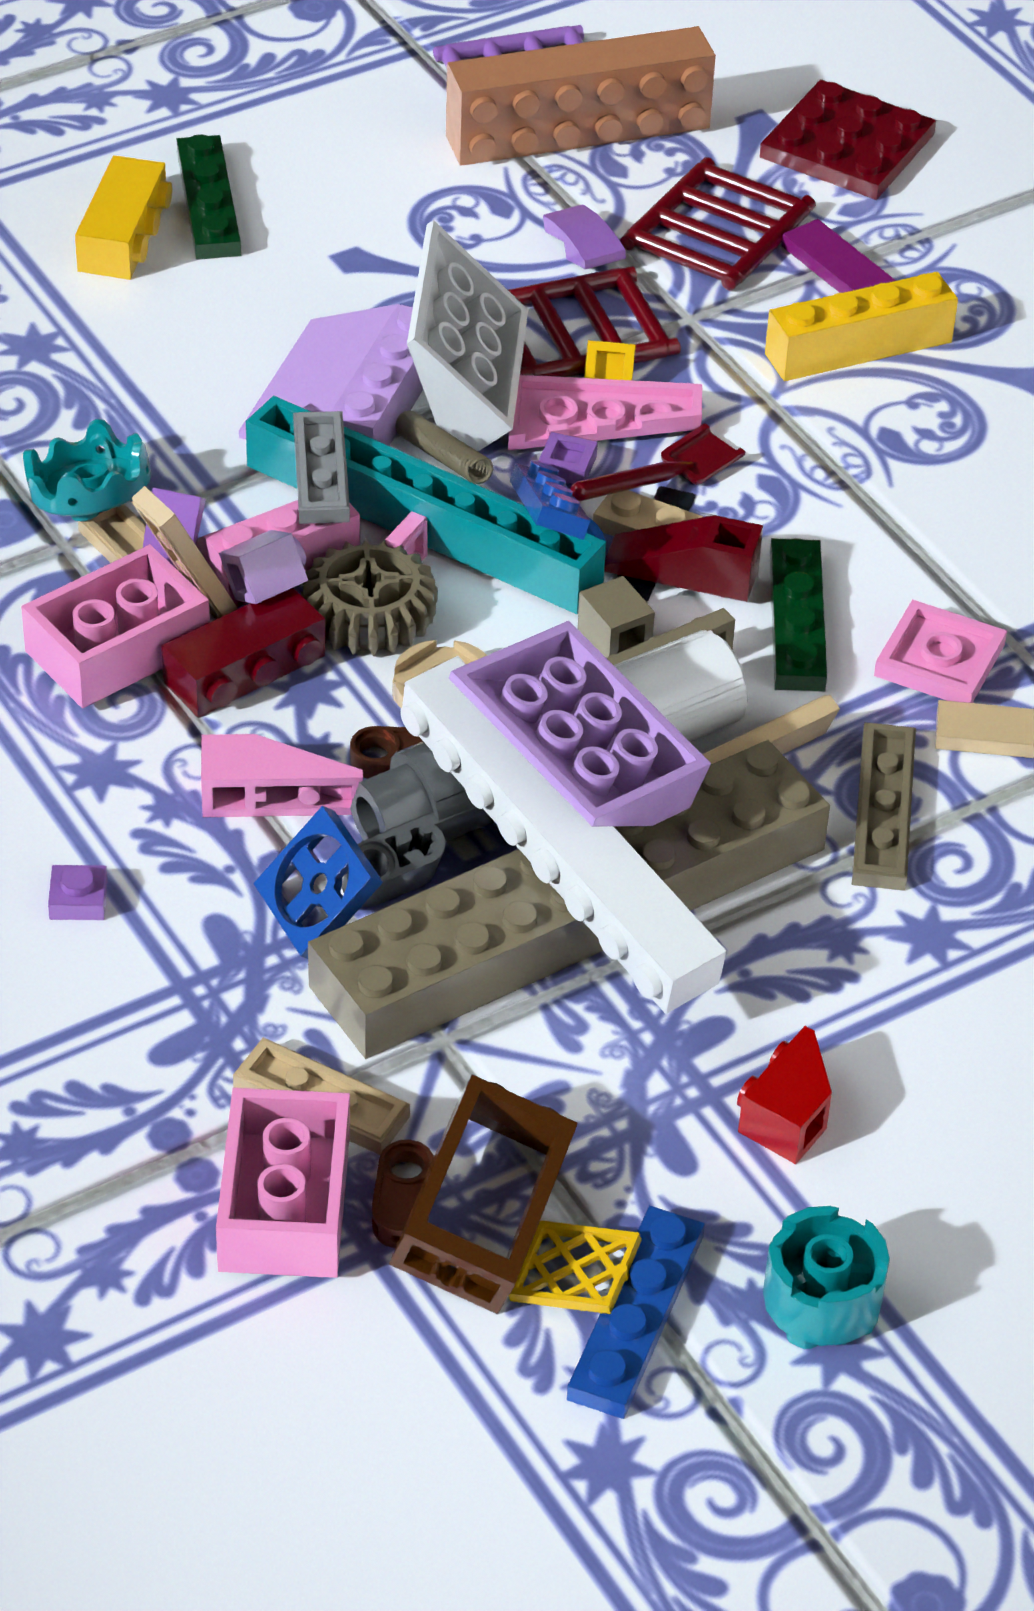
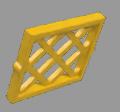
[509,1220,642,1314]

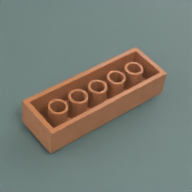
[446,26,716,166]

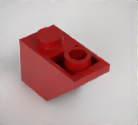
[737,1026,832,1165]

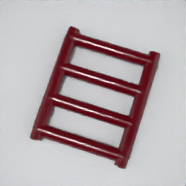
[620,157,816,291]
[507,266,681,377]

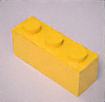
[75,155,173,280]

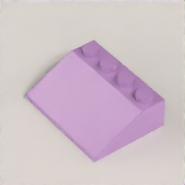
[239,304,423,446]
[449,620,711,827]

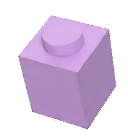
[219,530,308,604]

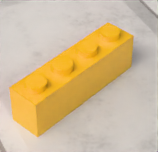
[765,271,958,381]

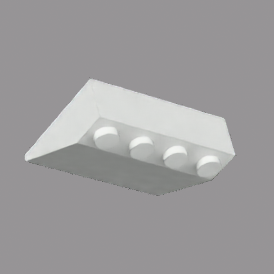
[407,220,528,451]

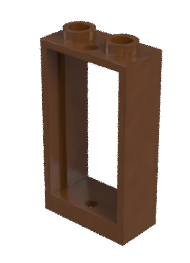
[389,1074,578,1315]

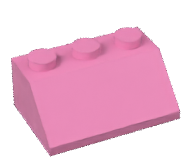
[196,500,360,607]

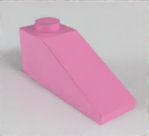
[201,734,363,817]

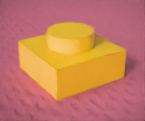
[584,340,635,380]

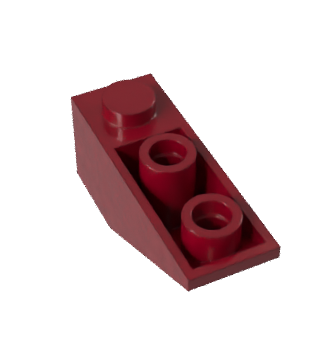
[604,515,763,602]

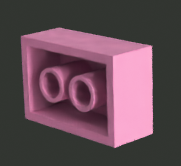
[21,544,210,709]
[216,1088,350,1278]

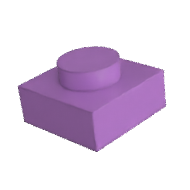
[538,432,598,484]
[48,865,108,920]

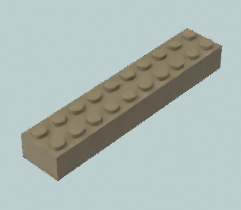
[308,740,830,1059]

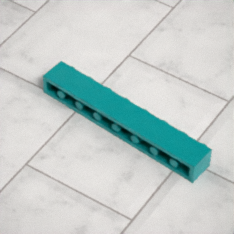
[245,395,606,614]

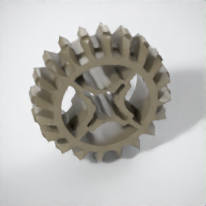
[301,538,438,657]

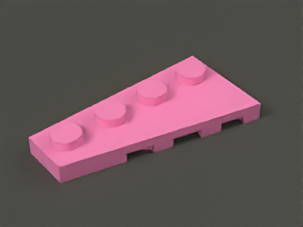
[508,375,702,451]

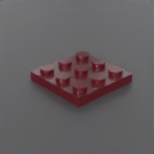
[759,79,936,200]

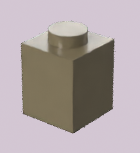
[578,576,655,658]

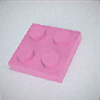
[874,599,1007,703]

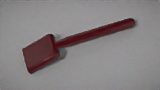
[570,423,746,501]

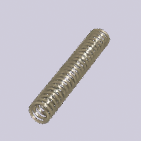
[395,410,493,484]

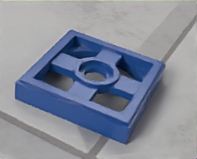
[253,805,383,959]

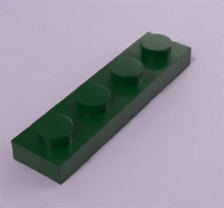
[176,134,241,260]
[770,538,827,692]

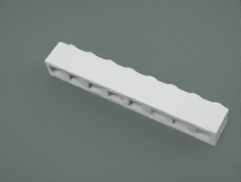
[401,656,727,1014]

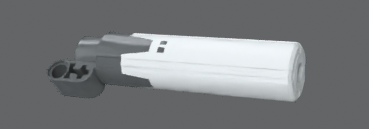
[342,630,748,907]

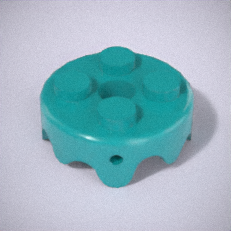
[23,419,152,521]

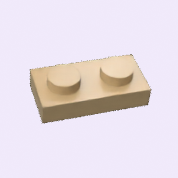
[593,490,703,536]

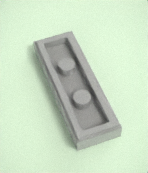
[293,411,350,524]

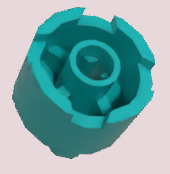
[763,1206,890,1349]

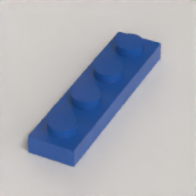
[509,461,590,540]
[566,1205,705,1419]

